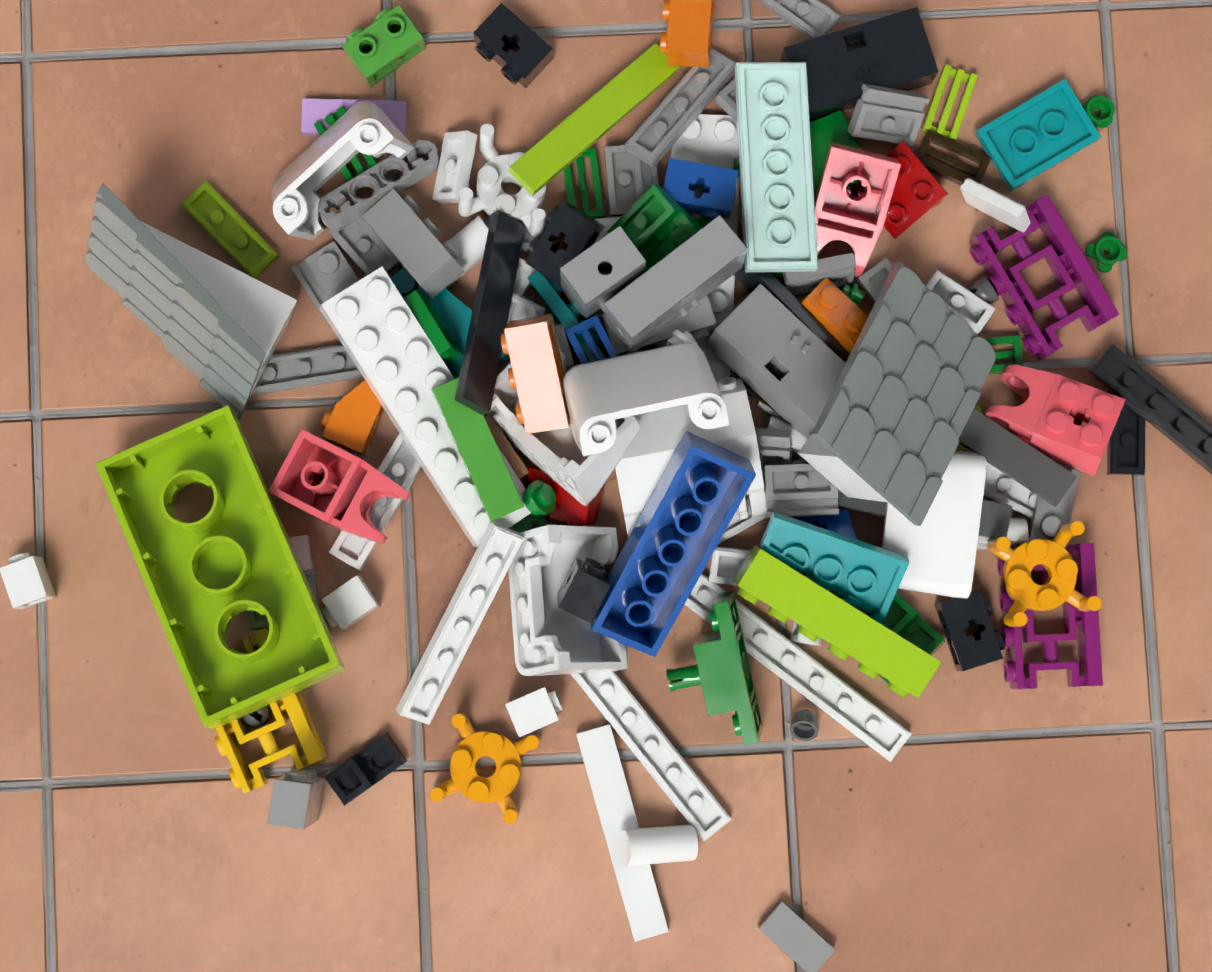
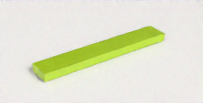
[508,43,680,196]

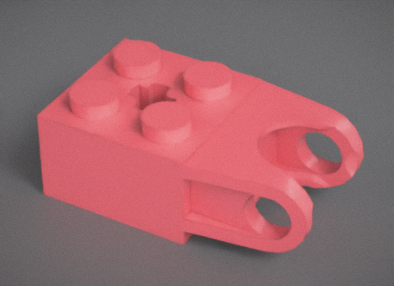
[814,142,901,278]
[984,365,1126,476]
[268,429,411,544]

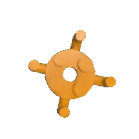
[987,521,1102,627]
[429,713,540,824]

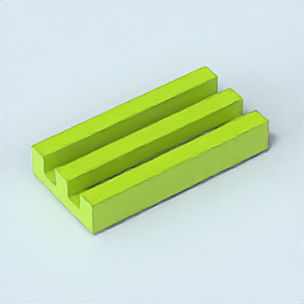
[921,64,978,141]

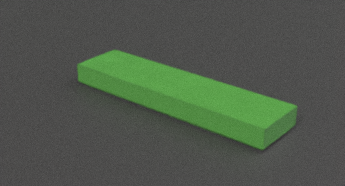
[431,377,524,522]

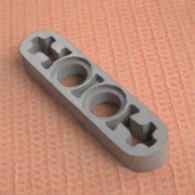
[318,140,439,228]

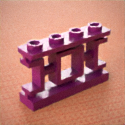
[969,194,1119,360]
[997,543,1103,689]

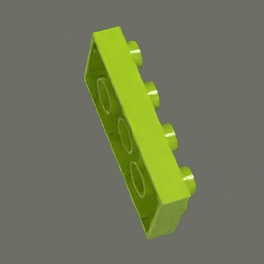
[95,405,346,730]

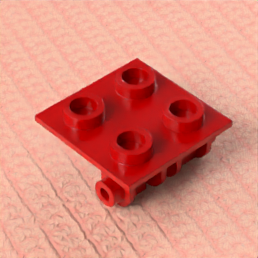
[851,141,948,239]

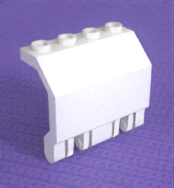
[615,377,766,538]

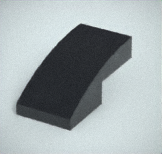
[324,732,407,806]

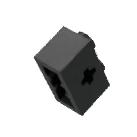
[473,3,554,88]
[525,203,605,286]
[557,557,611,624]
[934,590,1005,672]

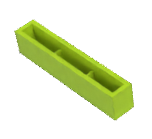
[732,545,941,699]

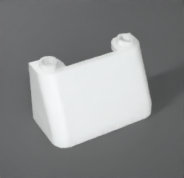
[272,101,414,241]
[563,343,729,456]
[486,349,640,506]
[881,451,986,599]
[508,525,628,676]

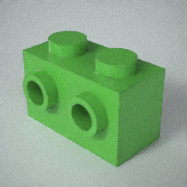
[342,5,426,88]

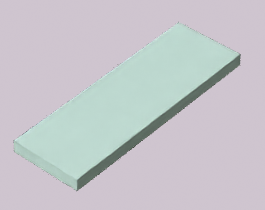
[735,62,818,273]

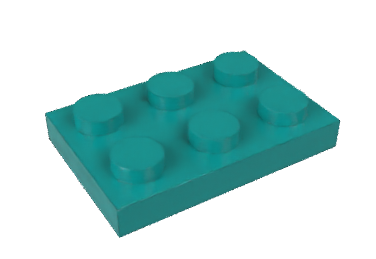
[974,79,1101,192]

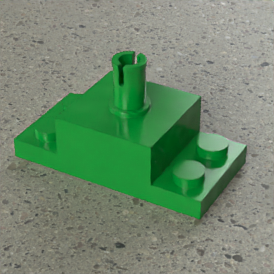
[666,590,763,746]

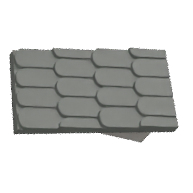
[85,183,297,421]
[798,262,996,526]

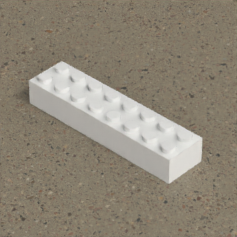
[319,266,531,547]

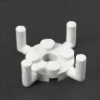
[458,124,561,237]

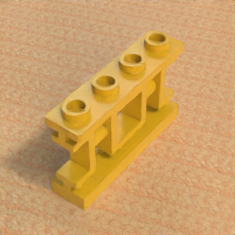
[215,627,328,794]

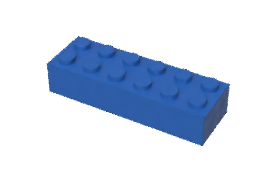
[590,431,756,657]

